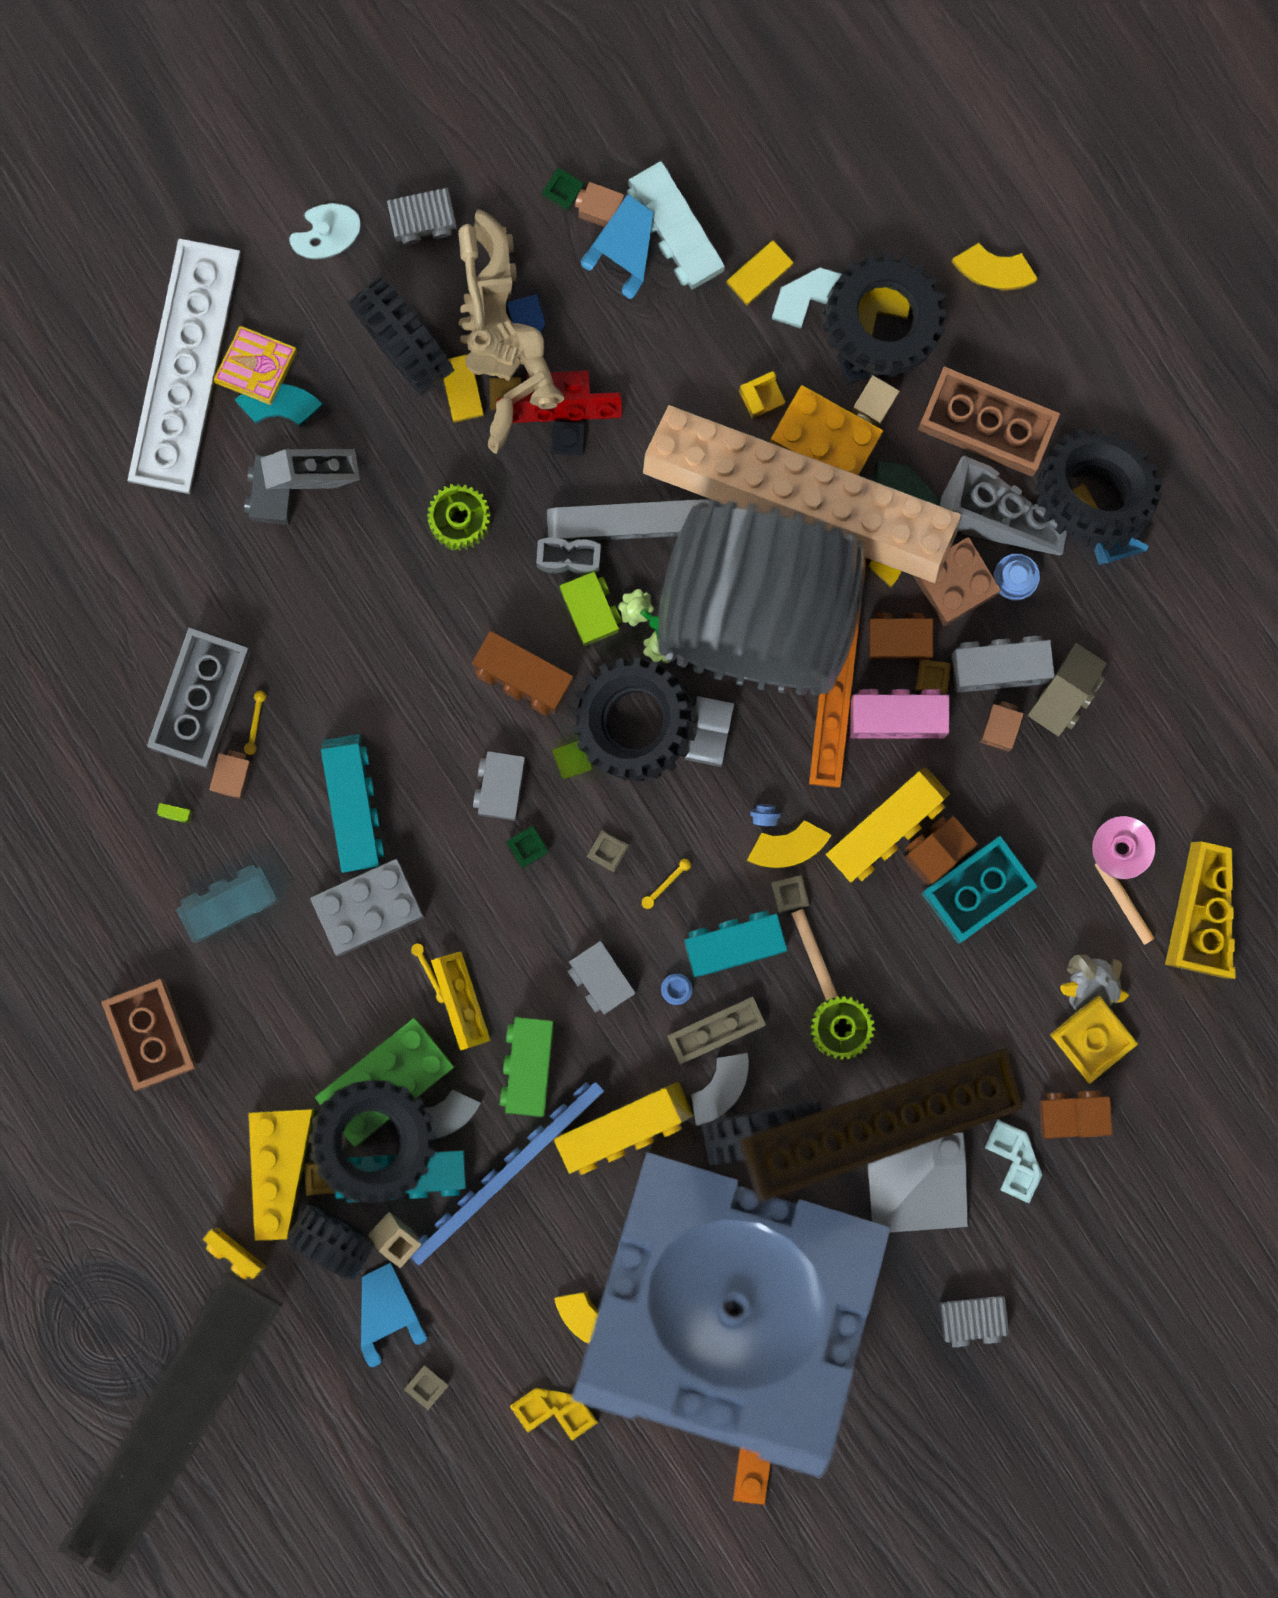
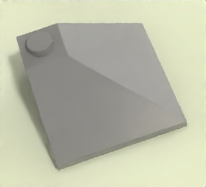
[868,1132,968,1232]

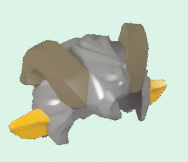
[1061,954,1129,1011]

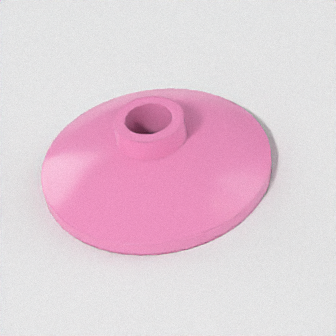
[1092,816,1155,879]

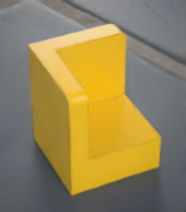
[739,371,785,419]

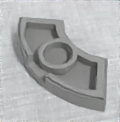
[691,1053,749,1126]
[397,1090,481,1138]

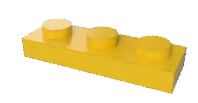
[431,951,491,1051]

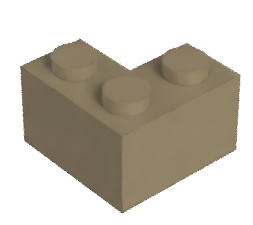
[1028,643,1107,737]

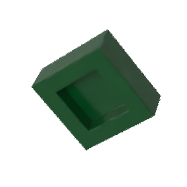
[542,167,584,212]
[506,826,549,869]

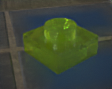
[552,741,592,780]

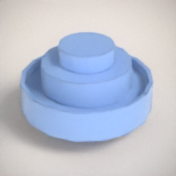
[993,554,1040,600]

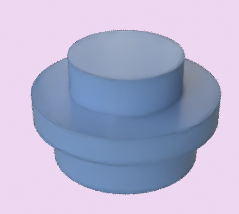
[750,804,782,826]
[661,974,692,1005]

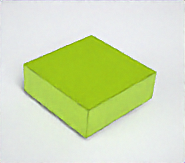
[157,803,194,824]

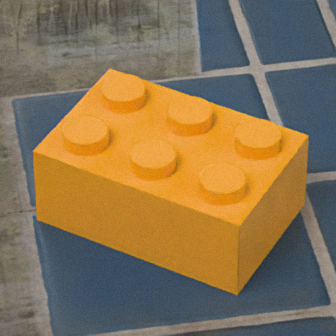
[770,385,883,476]

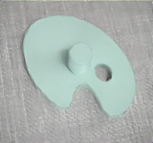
[289,203,360,259]

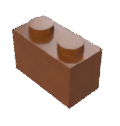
[868,613,933,660]

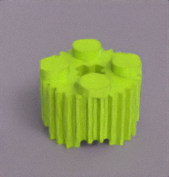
[427,484,491,551]
[810,996,875,1060]

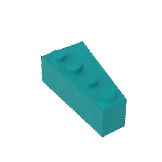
[321,734,385,873]
[336,1150,467,1203]

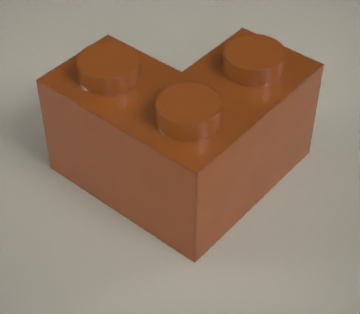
[904,816,978,887]
[1039,1090,1112,1139]

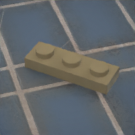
[667,997,766,1064]

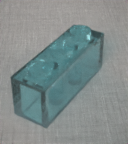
[176,864,280,944]

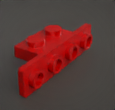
[496,370,622,424]

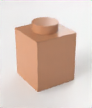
[575,182,624,227]
[979,701,1023,752]
[209,750,252,800]

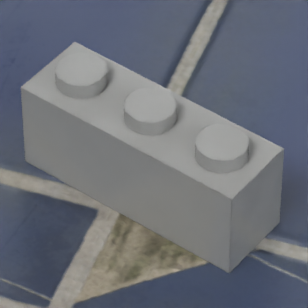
[261,449,360,489]

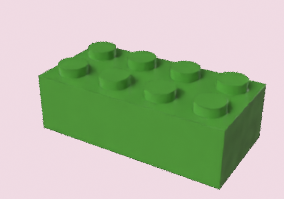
[315,1018,455,1147]

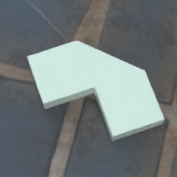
[772,268,842,328]
[984,1119,1042,1203]

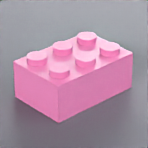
[850,689,949,739]

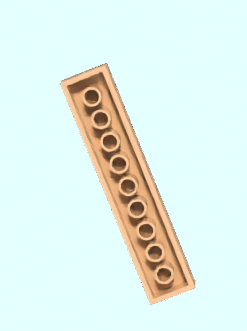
[643,405,961,583]

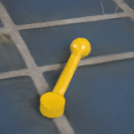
[244,690,266,755]
[642,858,692,909]
[411,944,445,1003]

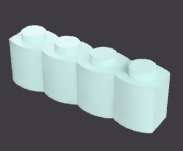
[627,161,724,290]

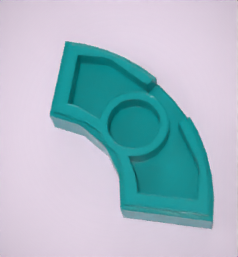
[235,384,323,426]

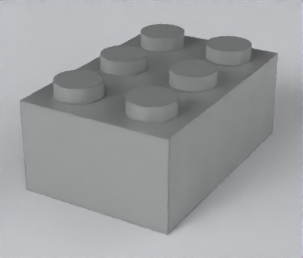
[950,636,1054,693]
[310,859,424,957]

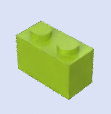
[560,572,622,647]

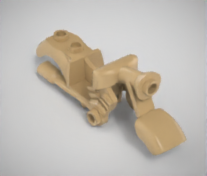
[458,209,565,454]

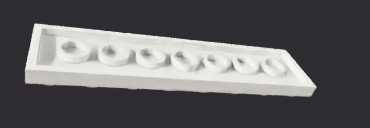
[128,239,241,494]

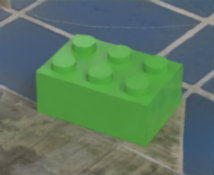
[500,1017,554,1117]

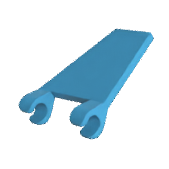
[581,194,654,299]
[361,1263,427,1367]

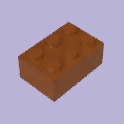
[472,631,574,716]

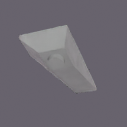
[940,456,1067,556]

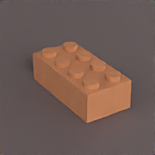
[918,367,1060,477]

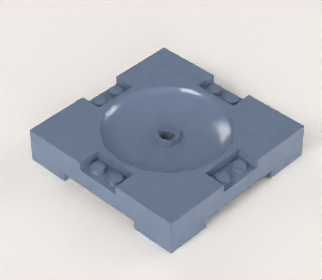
[572,1152,891,1477]

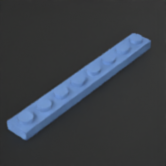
[411,1082,604,1266]

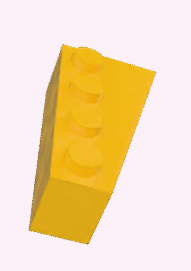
[826,766,950,883]
[1165,841,1235,979]
[553,1081,694,1175]
[249,1109,315,1241]

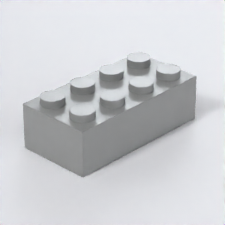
[147,628,252,770]

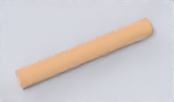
[1094,863,1155,945]
[791,909,838,1001]

